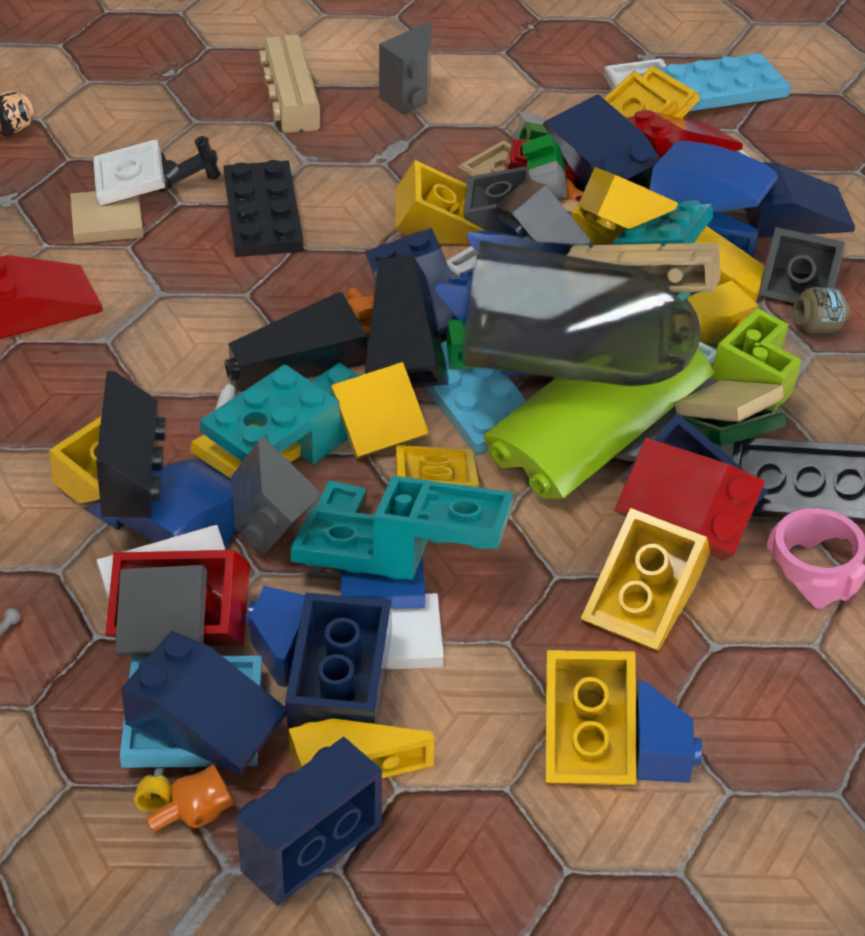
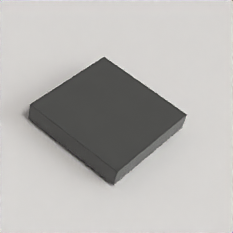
[115,565,207,657]

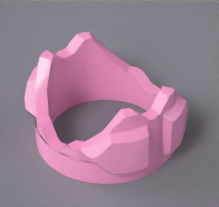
[767,508,865,609]

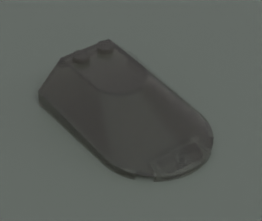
[461,241,701,386]

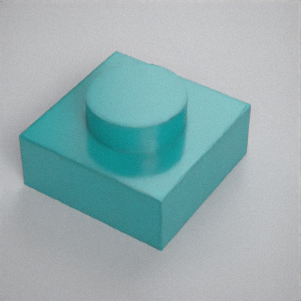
[316,480,367,513]

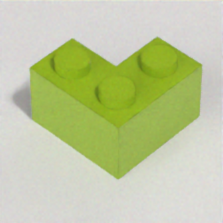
[710,308,802,410]

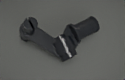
[158,136,221,192]

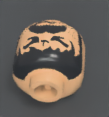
[0,89,34,138]

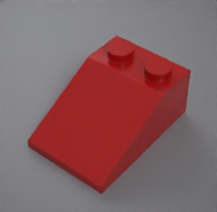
[627,110,743,159]
[0,255,103,339]
[613,438,765,561]
[105,550,250,646]

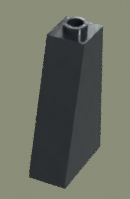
[365,255,449,388]
[224,292,367,393]

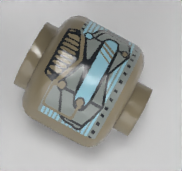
[793,287,850,334]

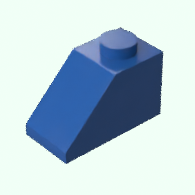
[246,586,305,687]
[636,682,702,783]

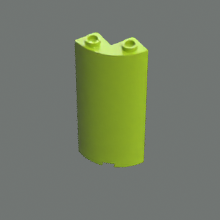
[482,322,715,499]

